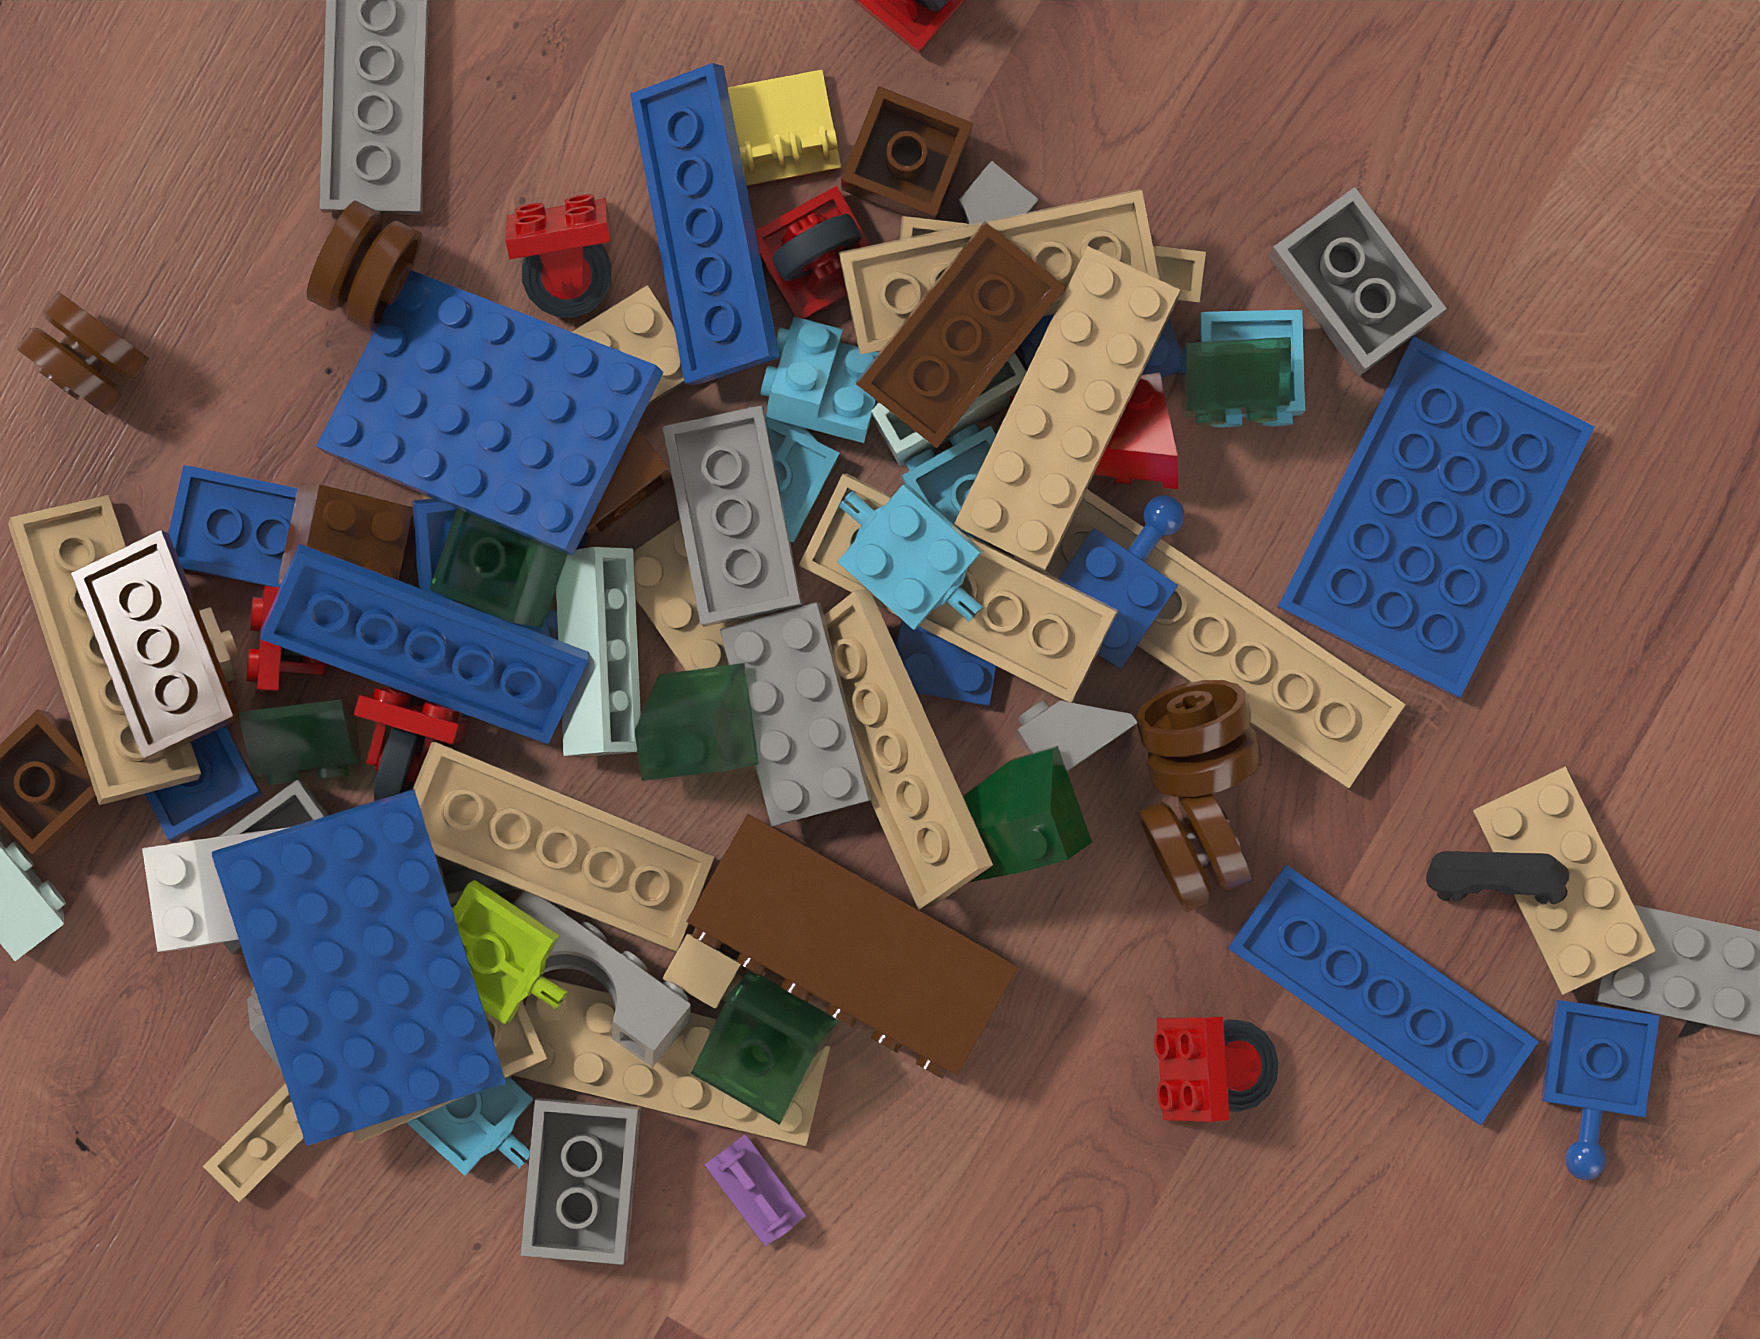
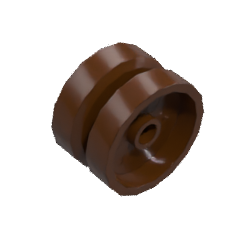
[306,200,422,331]
[16,291,149,415]
[1136,680,1262,797]
[1138,794,1252,912]

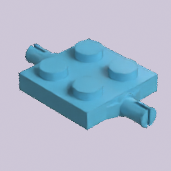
[749,407,840,545]
[837,484,983,630]
[407,1077,535,1176]

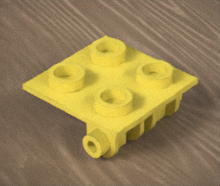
[728,70,841,186]

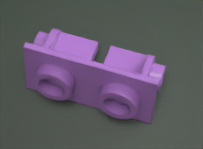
[705,1134,806,1247]

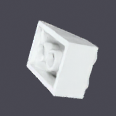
[142,827,290,952]

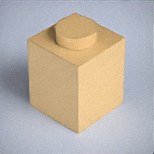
[662,934,745,1009]

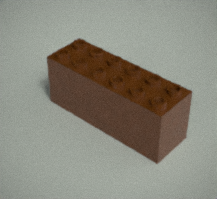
[686,814,1018,1079]

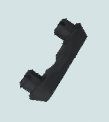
[1426,851,1570,904]

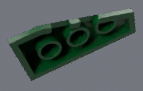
[963,746,1092,883]

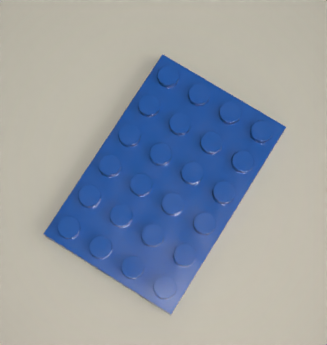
[316,270,664,556]
[1277,336,1595,699]
[212,789,506,1146]

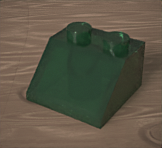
[1179,337,1291,425]
[430,508,568,628]
[634,663,759,781]
[239,700,361,786]
[691,970,839,1125]

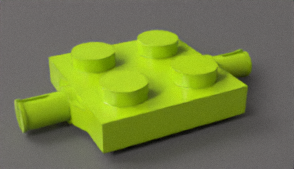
[452,880,568,1024]

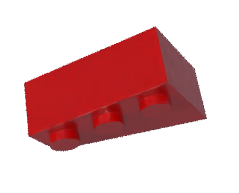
[1009,372,1179,490]

